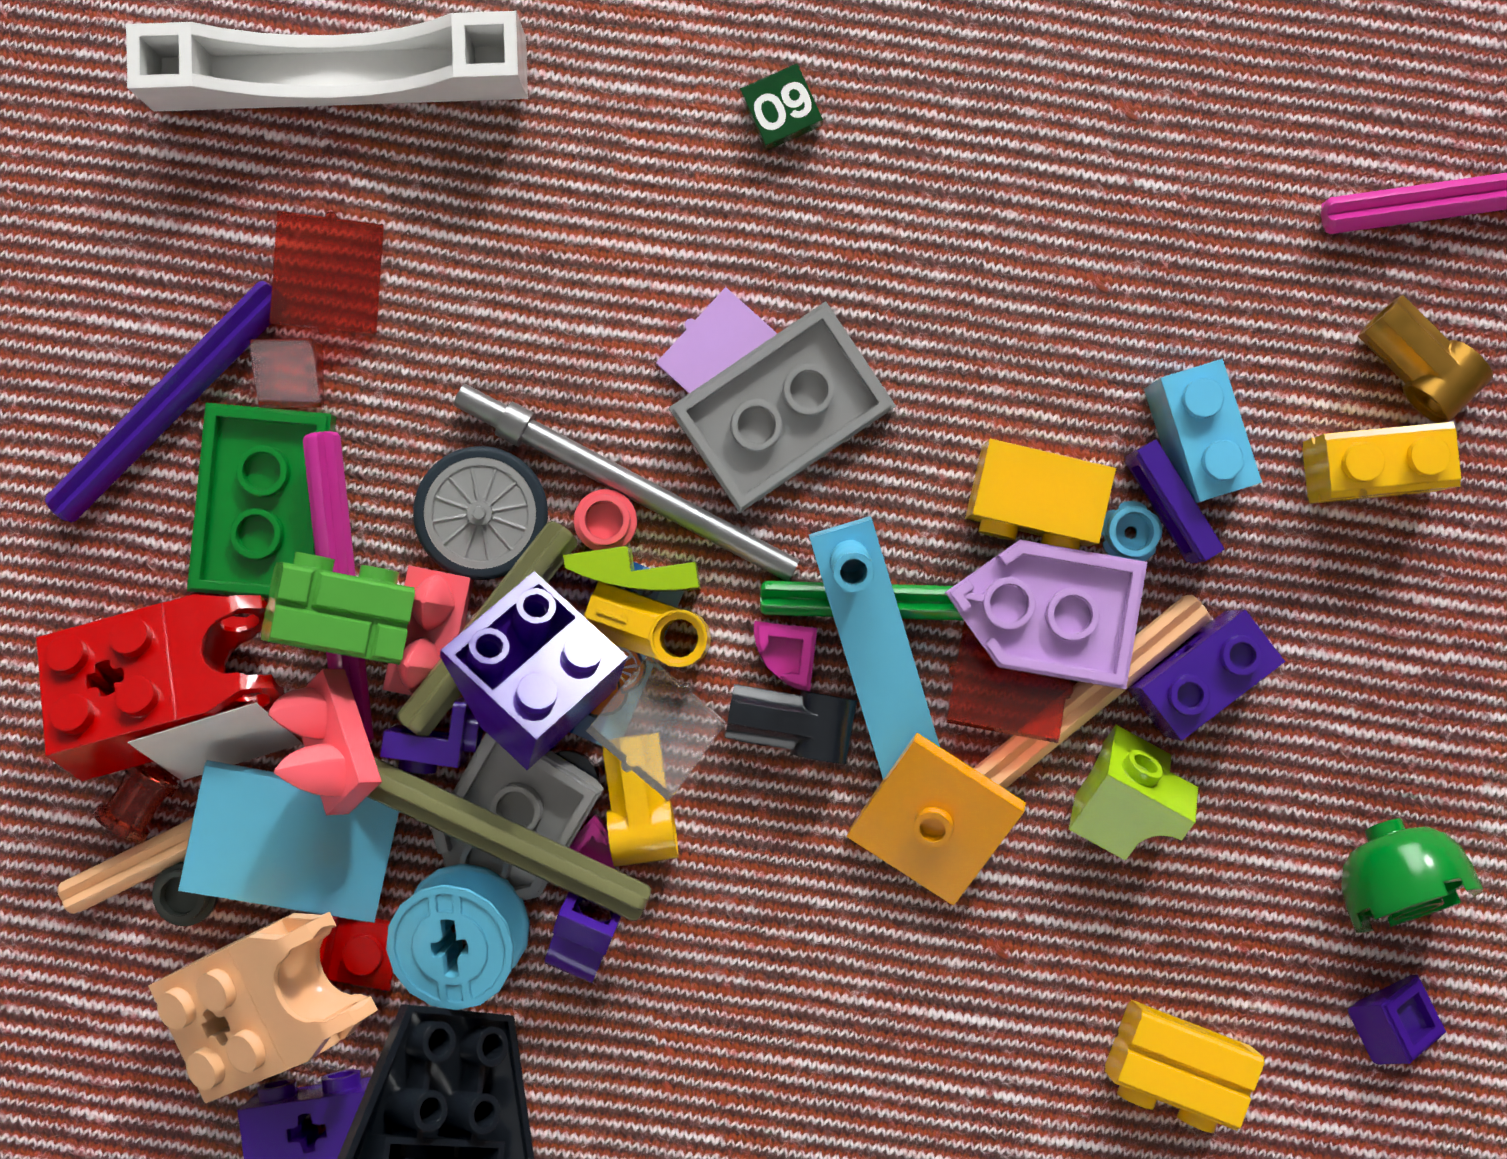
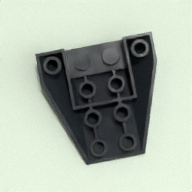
[337,1004,534,1159]

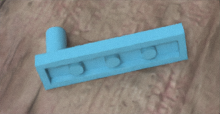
[809,516,940,779]

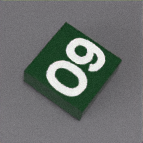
[740,63,823,151]

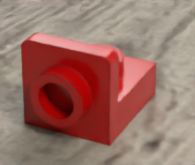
[320,916,396,992]

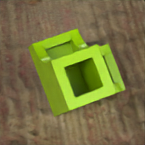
[1068,725,1198,861]

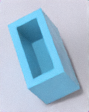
[1144,359,1262,503]

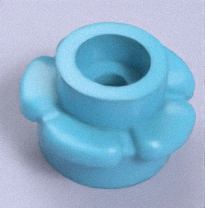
[1101,501,1162,561]

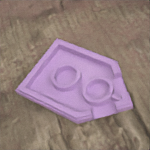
[945,540,1147,689]

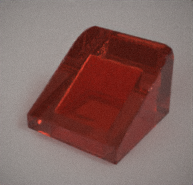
[250,338,324,409]

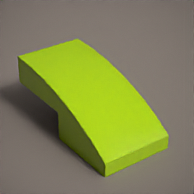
[563,546,701,592]

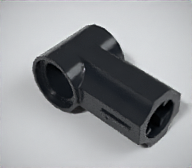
[725,684,858,764]

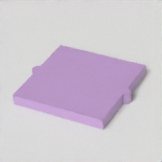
[656,287,777,394]

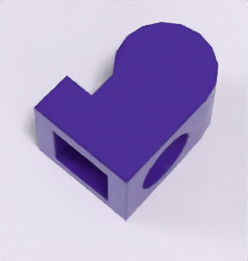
[545,892,621,983]

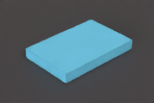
[178,760,399,923]

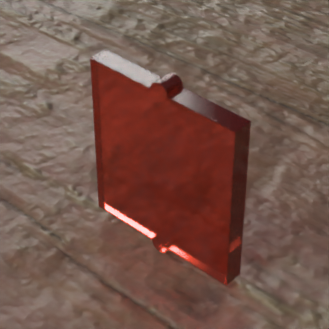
[269,211,384,336]
[946,621,1073,743]

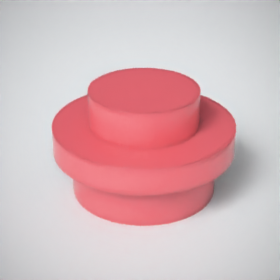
[574,489,638,550]

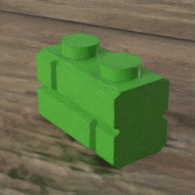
[261,552,415,665]

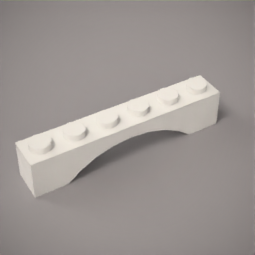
[126,11,528,112]

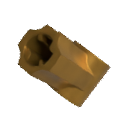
[1358,295,1493,423]

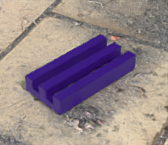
[1124,439,1225,564]

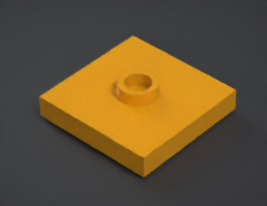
[846,733,1026,906]

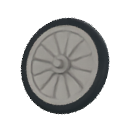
[413,446,548,580]

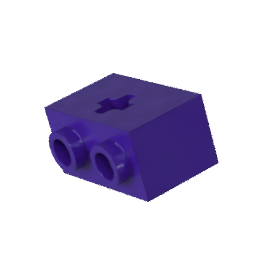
[1128,610,1285,741]
[237,1069,371,1159]

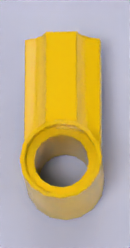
[584,581,711,667]
[602,734,679,867]

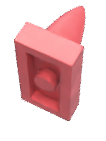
[382,565,474,696]
[268,669,382,815]

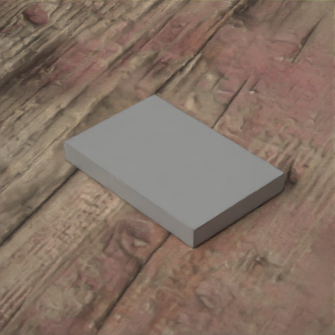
[668,301,896,513]

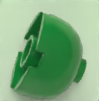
[1341,818,1483,933]

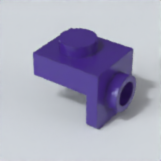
[380,697,483,774]

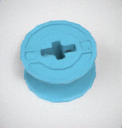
[386,863,530,1010]

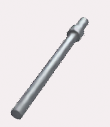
[453,384,800,581]

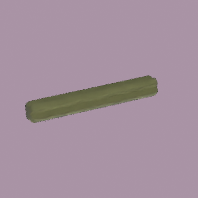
[397,521,577,736]

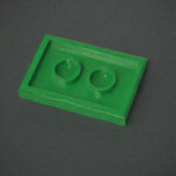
[187,403,336,599]

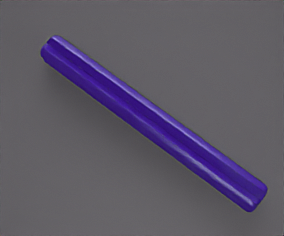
[45,281,287,522]

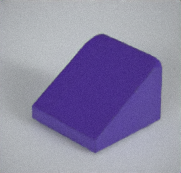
[1348,975,1446,1065]

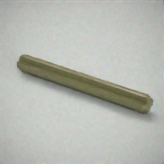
[367,757,651,921]

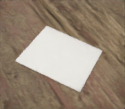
[128,702,302,781]

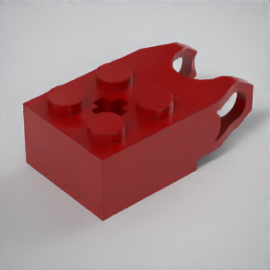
[36,594,284,781]

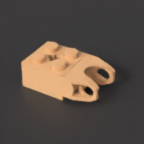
[148,912,378,1104]

